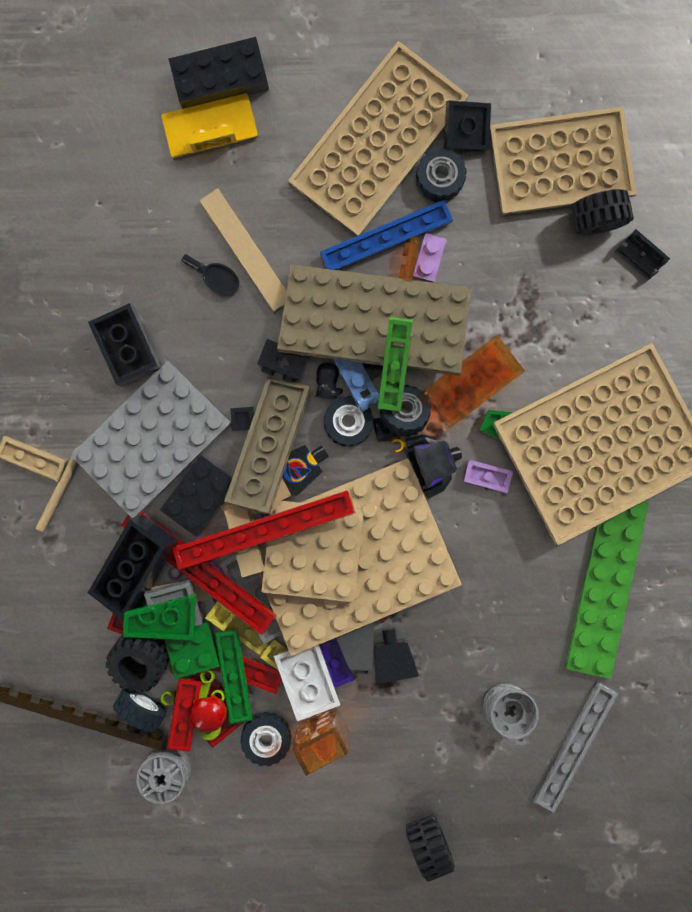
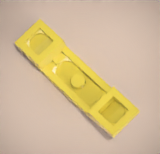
[205,601,288,670]

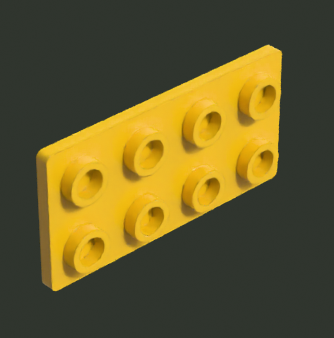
[161,93,258,158]

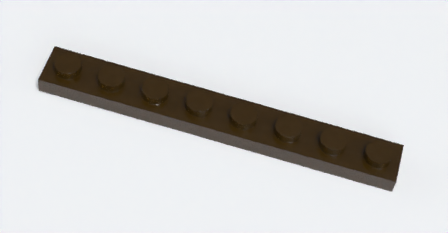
[0,683,167,751]

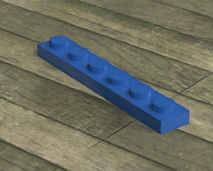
[320,200,453,270]

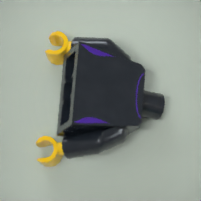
[392,434,462,499]

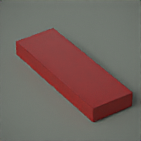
[167,678,202,752]

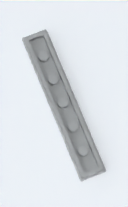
[532,682,618,814]

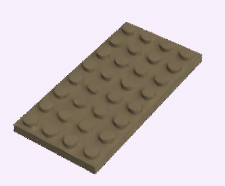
[277,264,471,376]

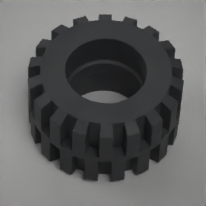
[571,189,634,235]
[105,634,170,693]
[406,814,455,882]

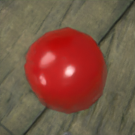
[190,695,227,733]

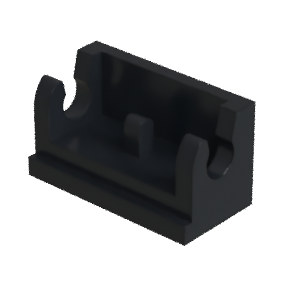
[615,229,670,280]

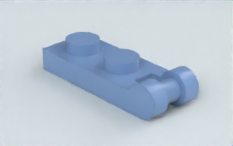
[332,359,379,412]

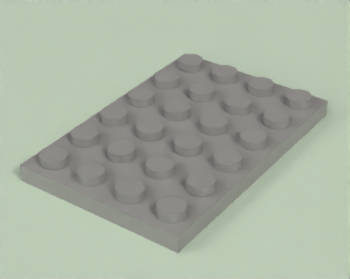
[70,361,231,518]

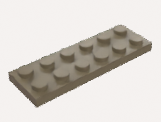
[224,376,311,515]

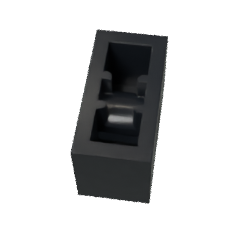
[257,339,310,383]

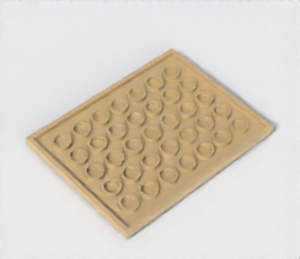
[493,343,692,546]
[259,458,462,656]

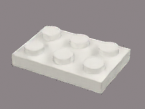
[274,645,340,721]

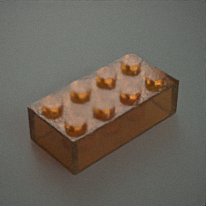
[423,335,525,428]
[292,707,349,776]

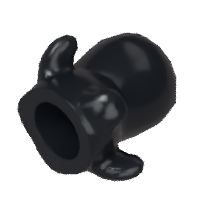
[315,363,343,399]

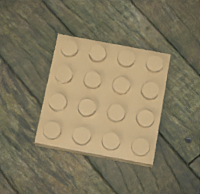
[261,500,364,602]

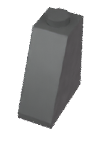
[336,622,374,674]

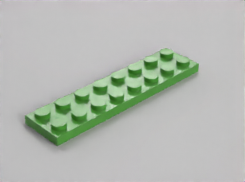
[565,501,649,679]

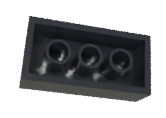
[168,37,269,109]
[88,515,179,620]

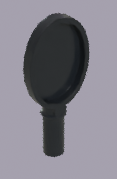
[181,254,240,296]

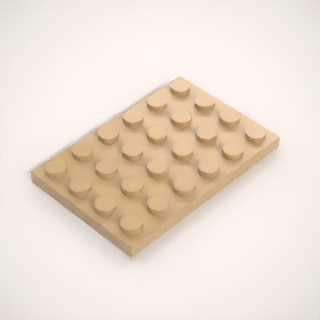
[490,106,637,215]

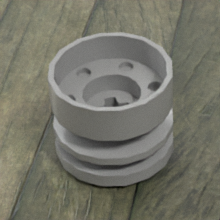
[483,683,539,739]
[136,746,191,804]

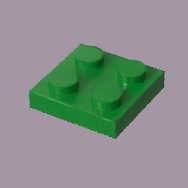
[164,621,220,679]

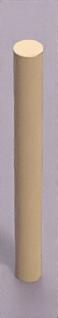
[35,448,78,532]

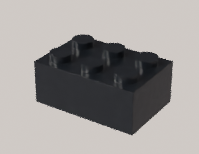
[88,303,161,387]
[160,455,233,537]

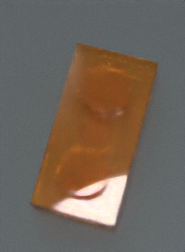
[399,236,420,282]

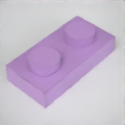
[412,233,447,283]
[463,460,513,493]

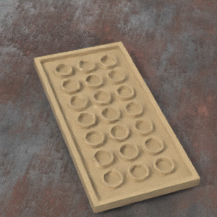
[288,41,469,236]

